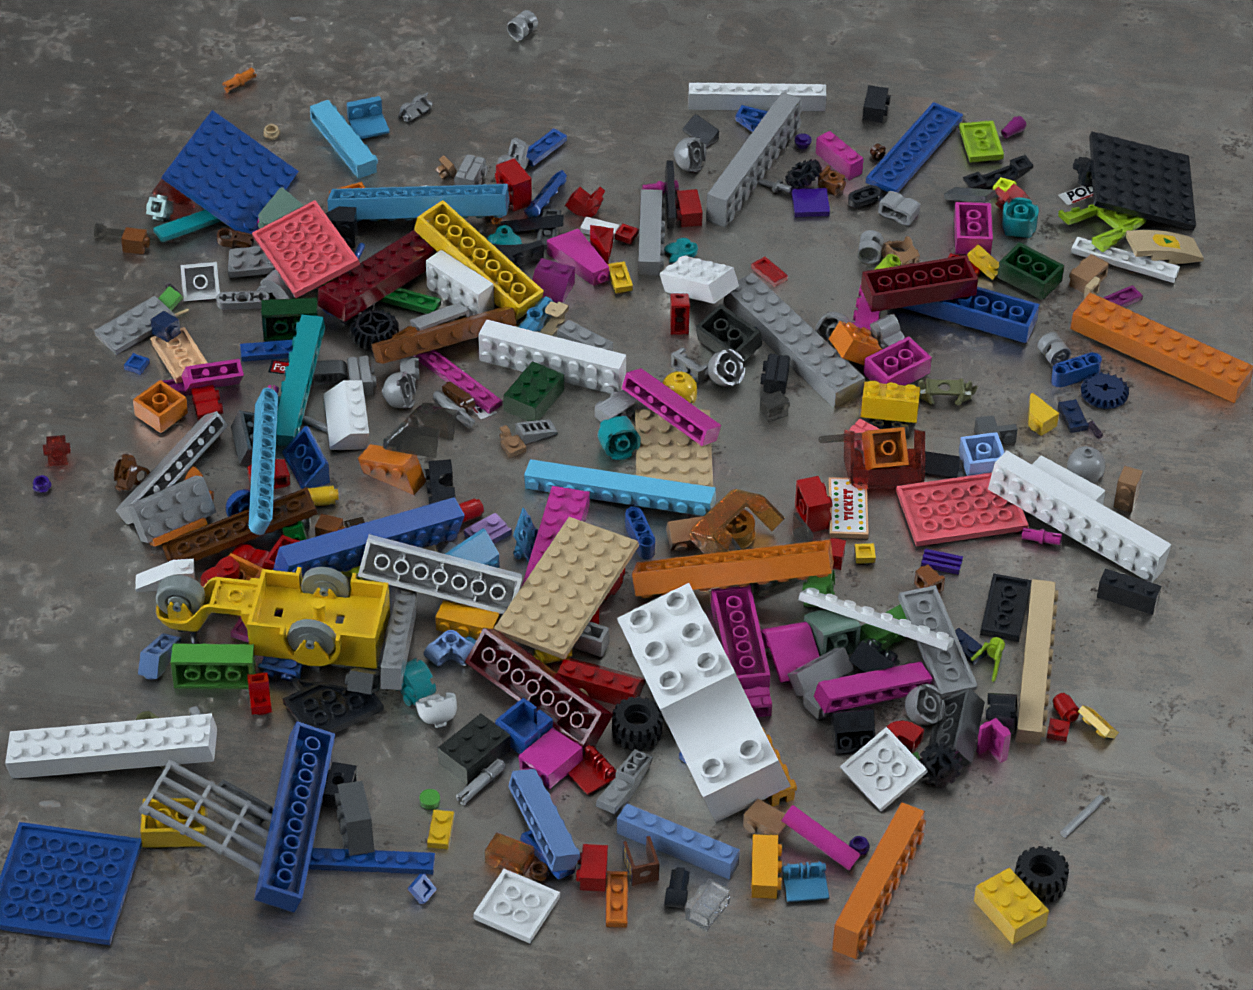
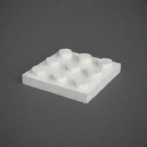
[840,727,927,812]
[473,869,560,943]

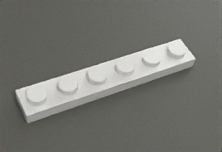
[1071,237,1180,283]

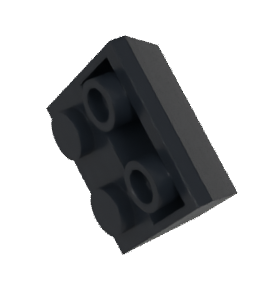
[325,206,358,248]
[849,638,901,672]
[830,708,876,754]

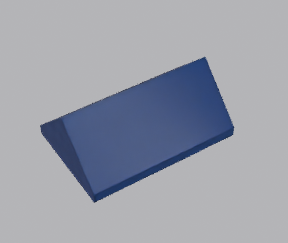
[282,426,330,489]

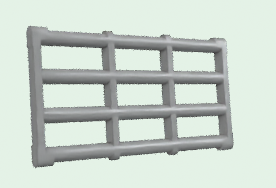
[138,759,272,875]

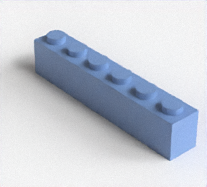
[508,769,580,872]
[617,804,740,880]

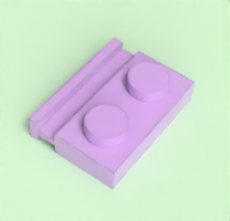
[464,513,512,544]

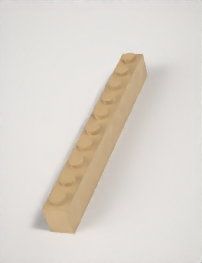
[1016,579,1059,745]

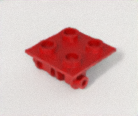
[568,745,617,795]

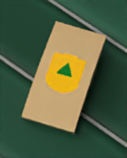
[1126,230,1204,265]

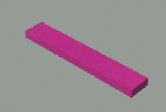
[414,350,503,414]

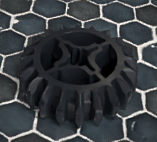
[350,309,399,351]

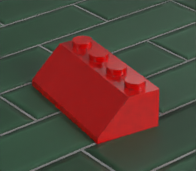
[557,658,646,705]

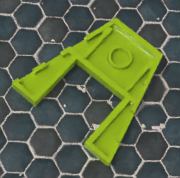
[1058,204,1147,252]

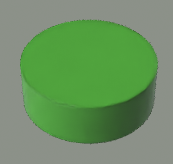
[419,789,440,810]

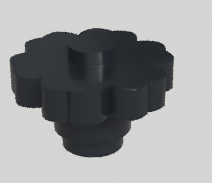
[1073,157,1092,187]

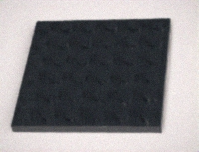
[1089,131,1196,231]

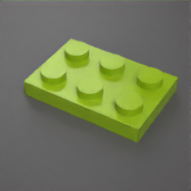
[959,120,1004,162]

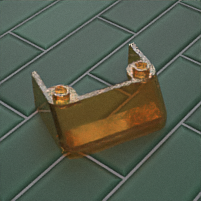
[689,489,785,554]

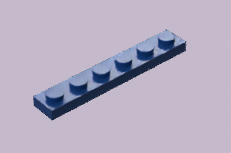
[308,848,435,875]

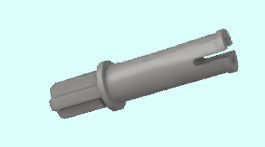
[433,390,475,428]
[456,759,506,805]

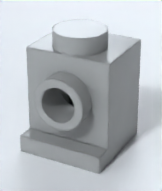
[400,358,419,387]

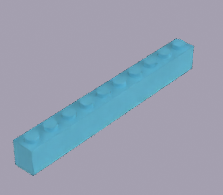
[524,459,716,517]

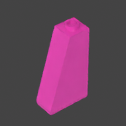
[547,229,609,286]

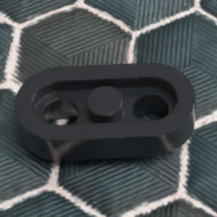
[848,185,881,208]

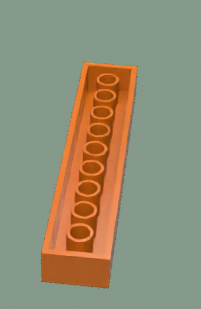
[1070,292,1253,403]
[632,539,834,598]

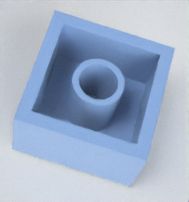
[959,432,1005,476]

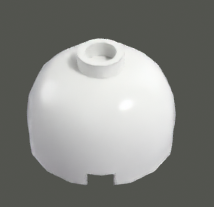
[415,692,457,727]

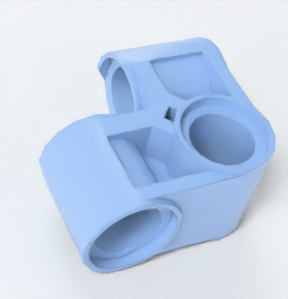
[424,630,474,666]

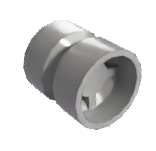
[507,10,538,41]
[858,230,883,264]
[1037,332,1071,366]

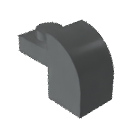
[974,415,1018,444]

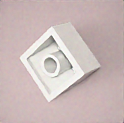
[180,262,220,302]

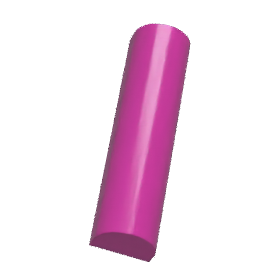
[781,805,860,871]

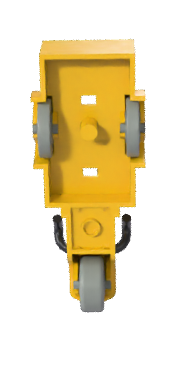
[155,567,390,669]

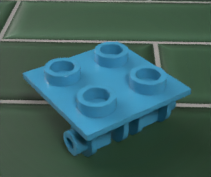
[513,508,538,562]
[782,861,829,902]

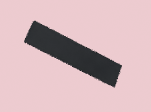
[497,214,564,233]

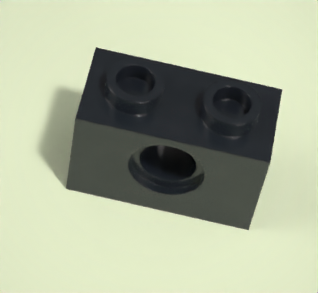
[323,762,358,809]

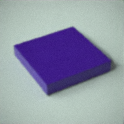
[791,188,830,217]

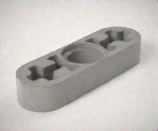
[216,291,270,310]

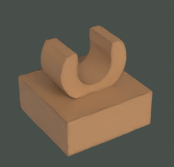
[436,155,457,180]

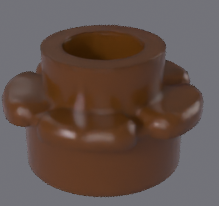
[870,143,886,159]
[529,862,550,881]

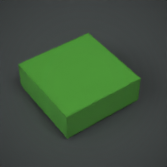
[158,286,184,311]

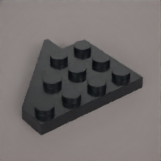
[283,678,384,733]

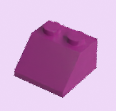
[532,258,575,303]

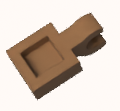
[499,425,526,458]

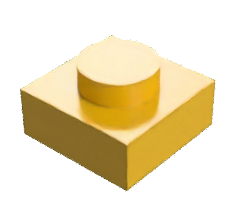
[854,543,876,563]

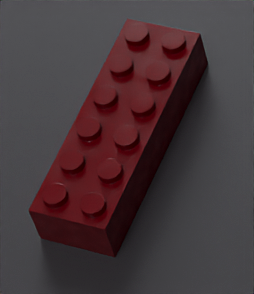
[861,255,978,312]

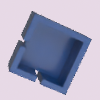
[495,697,553,754]

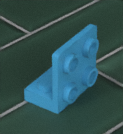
[347,96,390,139]

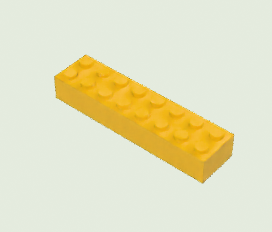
[414,200,544,321]

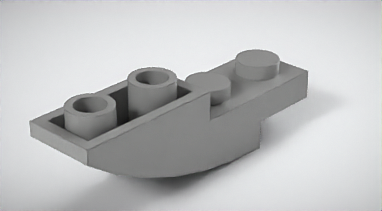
[596,750,653,814]

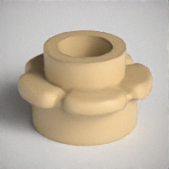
[263,124,280,140]

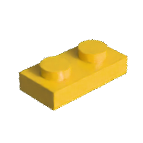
[967,244,999,280]
[607,261,633,293]
[1078,705,1119,739]
[427,809,454,850]

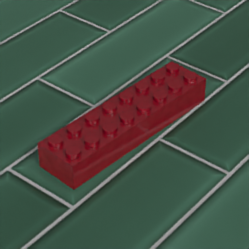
[318,230,437,322]
[465,628,614,748]

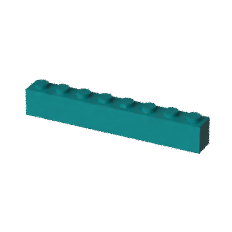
[276,315,325,447]

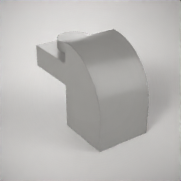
[495,138,529,173]
[256,270,294,299]

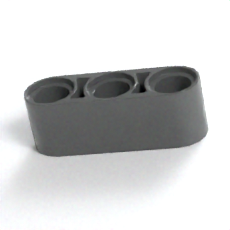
[311,360,348,386]

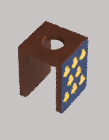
[622,836,660,886]

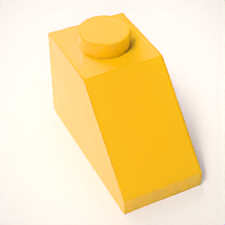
[1028,393,1059,436]

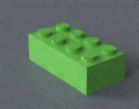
[171,643,256,689]

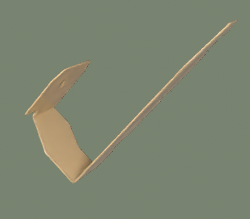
[539,301,569,336]

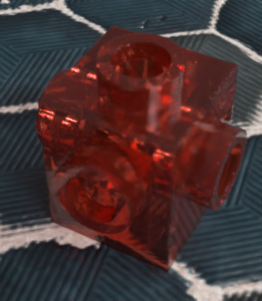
[43,435,71,466]

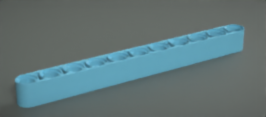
[249,388,278,535]

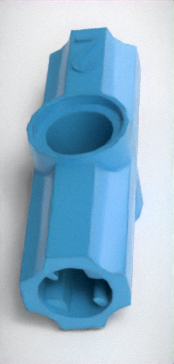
[519,296,553,332]

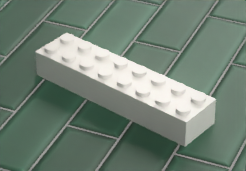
[479,319,626,394]
[358,534,522,614]

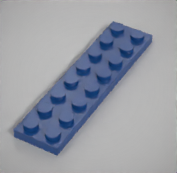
[865,102,963,193]

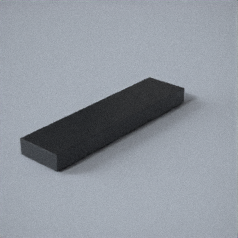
[665,160,676,228]

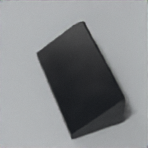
[683,114,719,147]
[919,451,960,478]

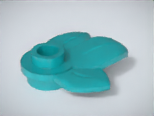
[487,225,522,245]
[664,238,698,263]

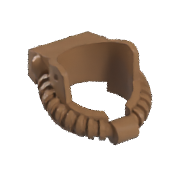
[881,236,920,265]

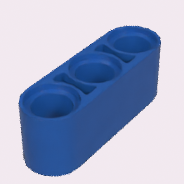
[1051,352,1102,388]
[625,507,656,560]

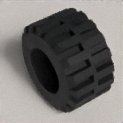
[612,696,663,751]
[1015,846,1069,904]

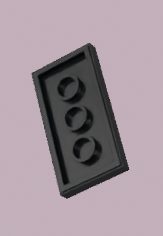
[980,573,1032,642]

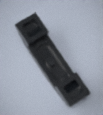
[963,155,1033,190]

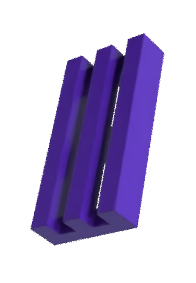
[921,549,963,575]

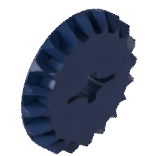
[1081,372,1129,409]

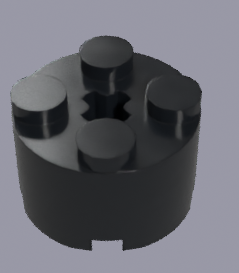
[986,693,1018,734]

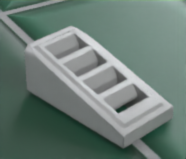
[516,419,558,444]

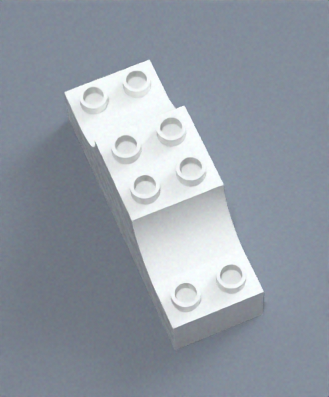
[617,583,790,823]

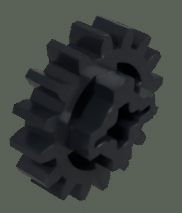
[785,159,822,189]
[918,742,963,787]

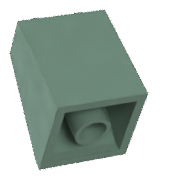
[258,187,304,229]
[804,609,861,656]

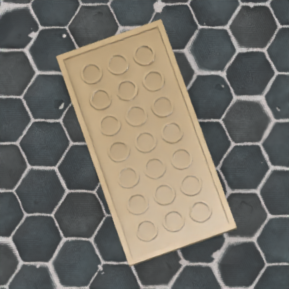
[494,517,639,659]

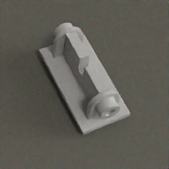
[398,93,433,122]

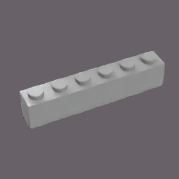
[638,189,666,275]

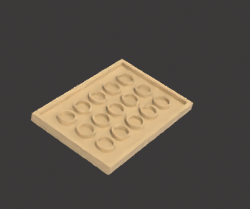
[635,409,713,487]

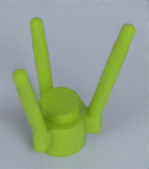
[971,637,1005,682]

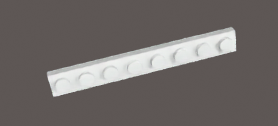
[798,588,954,651]

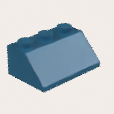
[445,528,500,568]

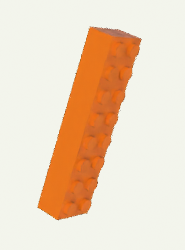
[832,802,926,959]

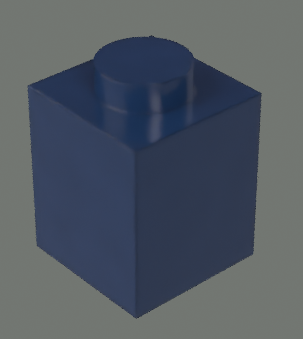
[150,311,181,342]

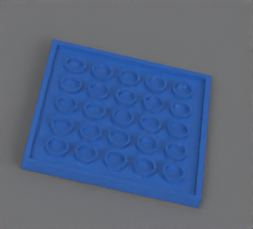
[161,110,299,234]
[0,822,142,945]

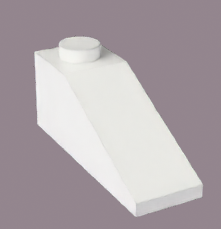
[136,559,195,592]

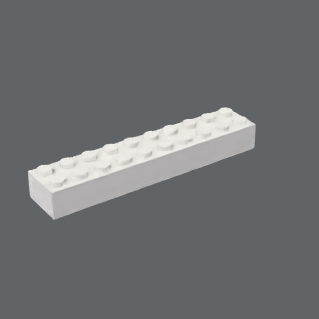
[988,451,1172,583]
[5,713,217,779]

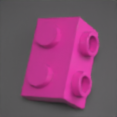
[976,718,1011,763]

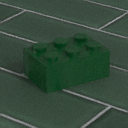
[997,242,1065,300]
[261,298,318,342]
[503,361,564,421]

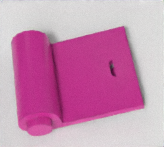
[761,621,820,683]

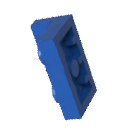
[258,656,304,682]

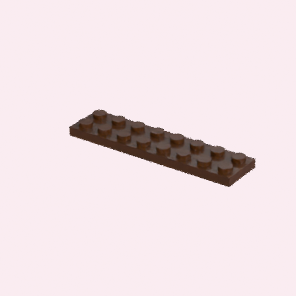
[162,487,318,562]

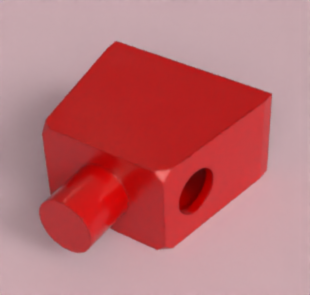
[670,293,690,335]

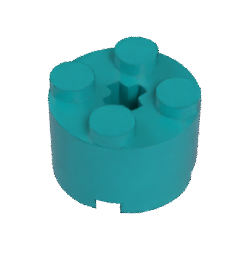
[1001,197,1039,238]
[598,416,641,460]
[396,658,436,706]

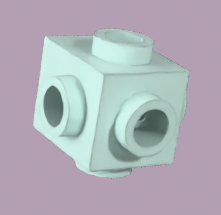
[146,195,174,221]

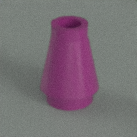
[1001,116,1027,139]

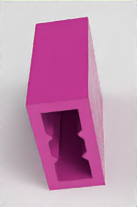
[518,728,583,789]

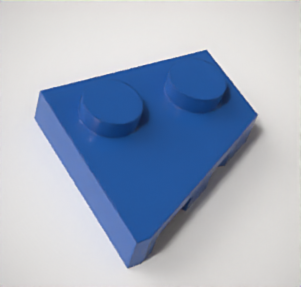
[736,105,768,132]

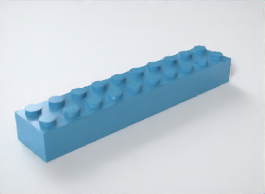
[327,184,509,222]

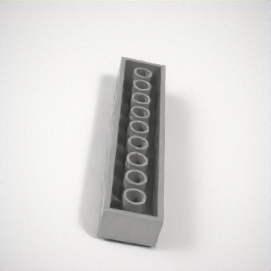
[706,92,802,227]
[723,273,865,408]

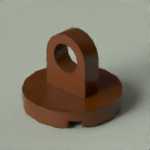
[114,454,150,492]

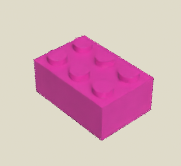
[954,202,993,255]
[864,336,932,386]

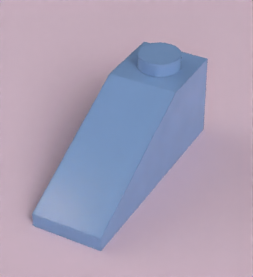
[138,633,181,680]

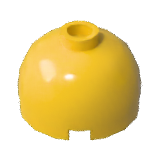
[662,371,697,403]

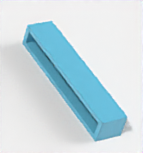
[310,100,378,179]

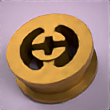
[713,508,755,551]

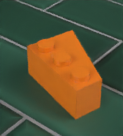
[358,444,426,495]

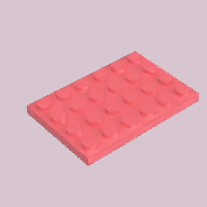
[252,200,360,298]
[896,472,1029,547]

